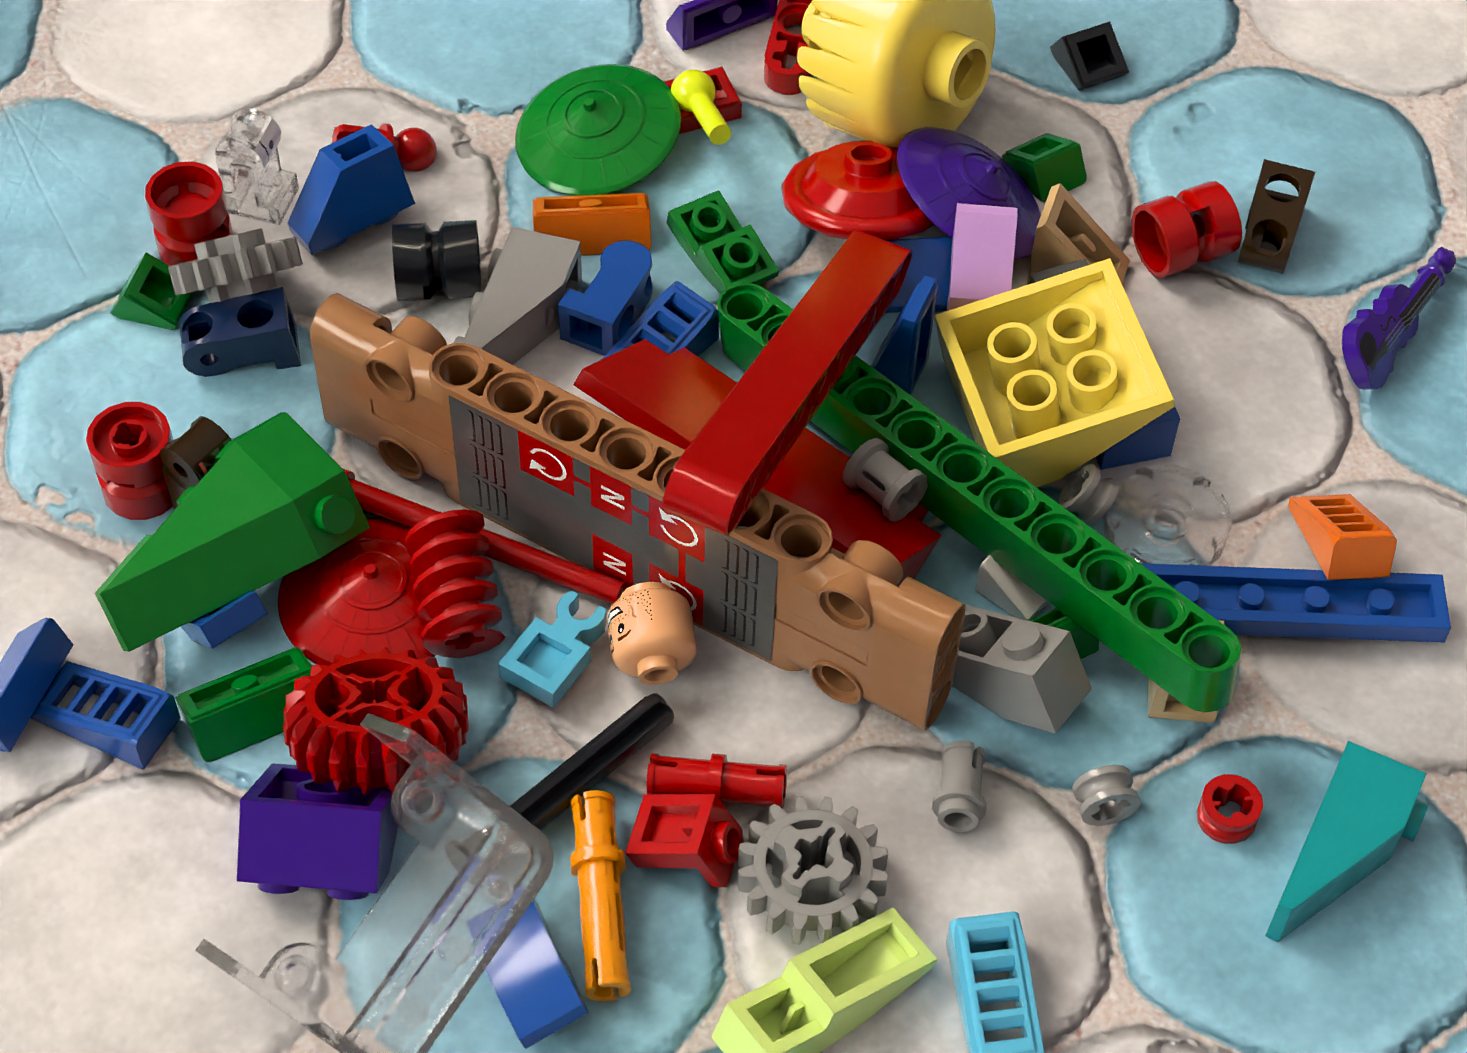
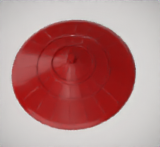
[278,517,436,666]

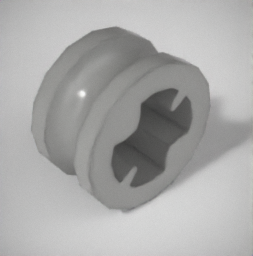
[1057,464,1119,526]
[1072,765,1141,826]

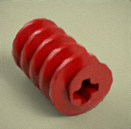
[405,509,505,658]

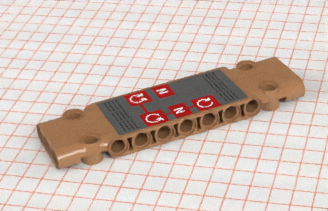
[310,293,966,731]

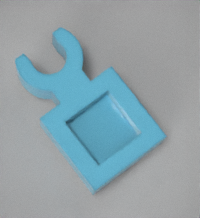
[498,590,607,708]

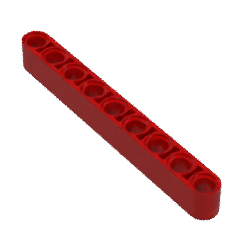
[662,229,912,536]

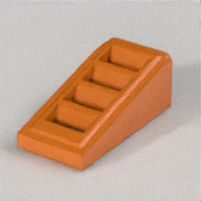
[1288,494,1397,580]

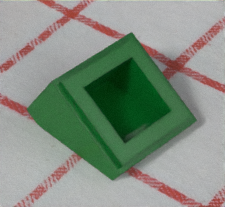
[1002,133,1087,201]
[110,252,193,330]

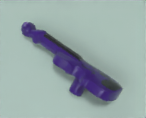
[1342,247,1457,390]

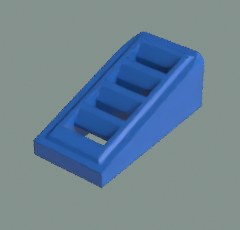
[871,275,938,395]
[601,281,719,360]
[31,661,181,770]

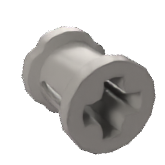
[842,438,928,522]

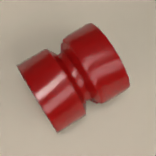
[145,161,233,266]
[1131,181,1242,278]
[86,402,173,520]

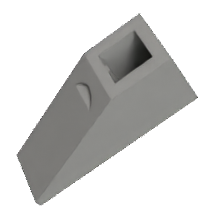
[454,227,582,365]
[952,605,1092,734]

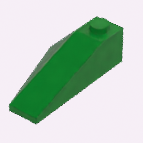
[95,412,370,652]

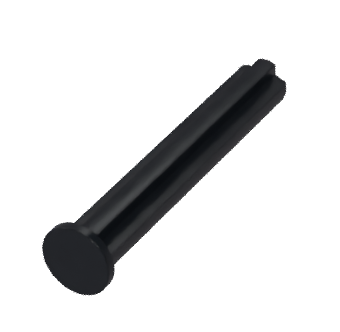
[446,693,674,890]

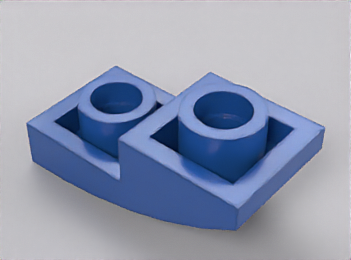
[465,886,589,1049]

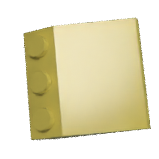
[934,258,1174,487]

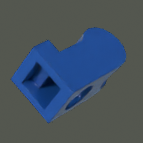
[558,241,653,356]

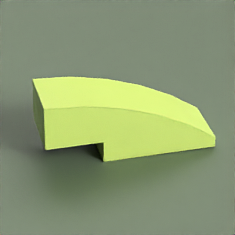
[711,907,938,1053]

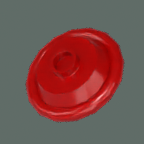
[781,140,935,241]

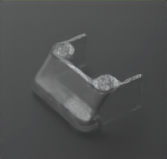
[195,713,554,1053]

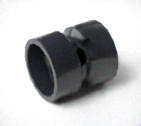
[392,220,482,301]

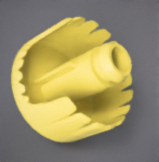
[797,0,995,148]

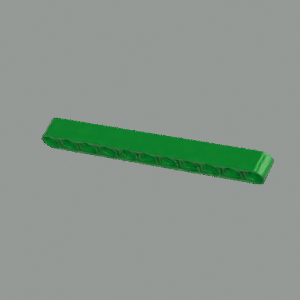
[717,283,1241,712]

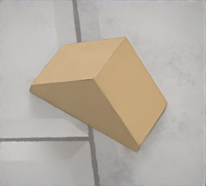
[1027,183,1130,285]

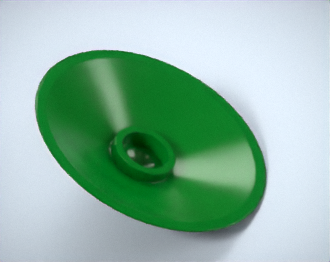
[515,64,681,196]

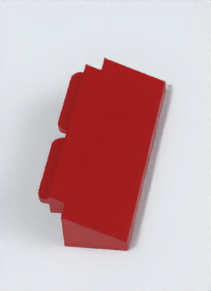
[573,339,942,587]

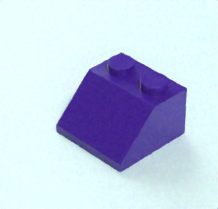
[237,763,405,900]

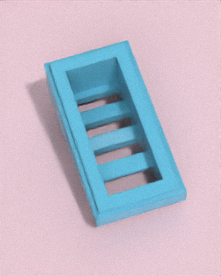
[946,912,1044,1053]

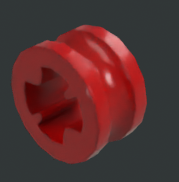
[1196,774,1263,844]

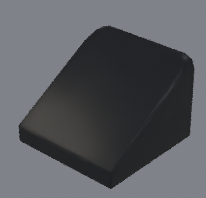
[1050,21,1129,91]

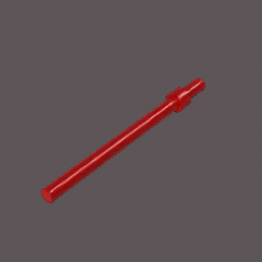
[342,468,626,605]

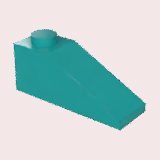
[1265,741,1429,942]

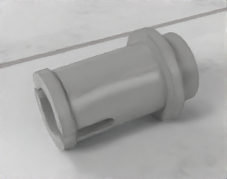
[932,740,987,832]

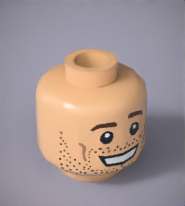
[607,582,697,685]

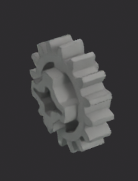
[168,228,303,303]
[737,796,889,945]

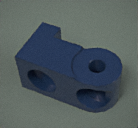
[179,287,301,377]

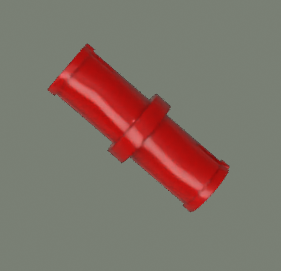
[646,753,787,809]

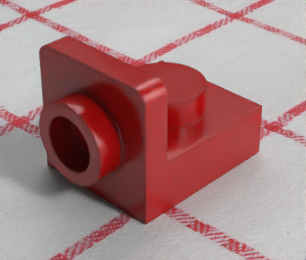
[625,794,743,887]

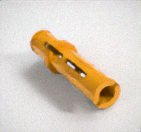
[570,790,631,1002]

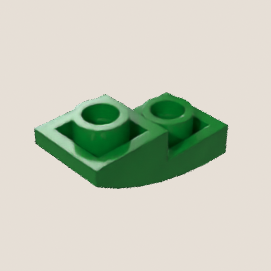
[666,190,779,293]

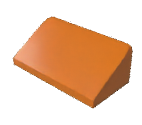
[533,193,651,255]

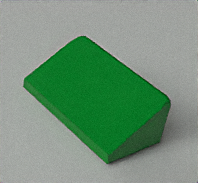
[175,647,312,762]

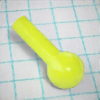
[671,69,731,145]

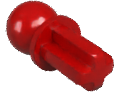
[332,123,437,172]

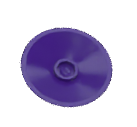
[897,127,1041,260]

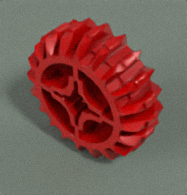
[283,647,469,795]

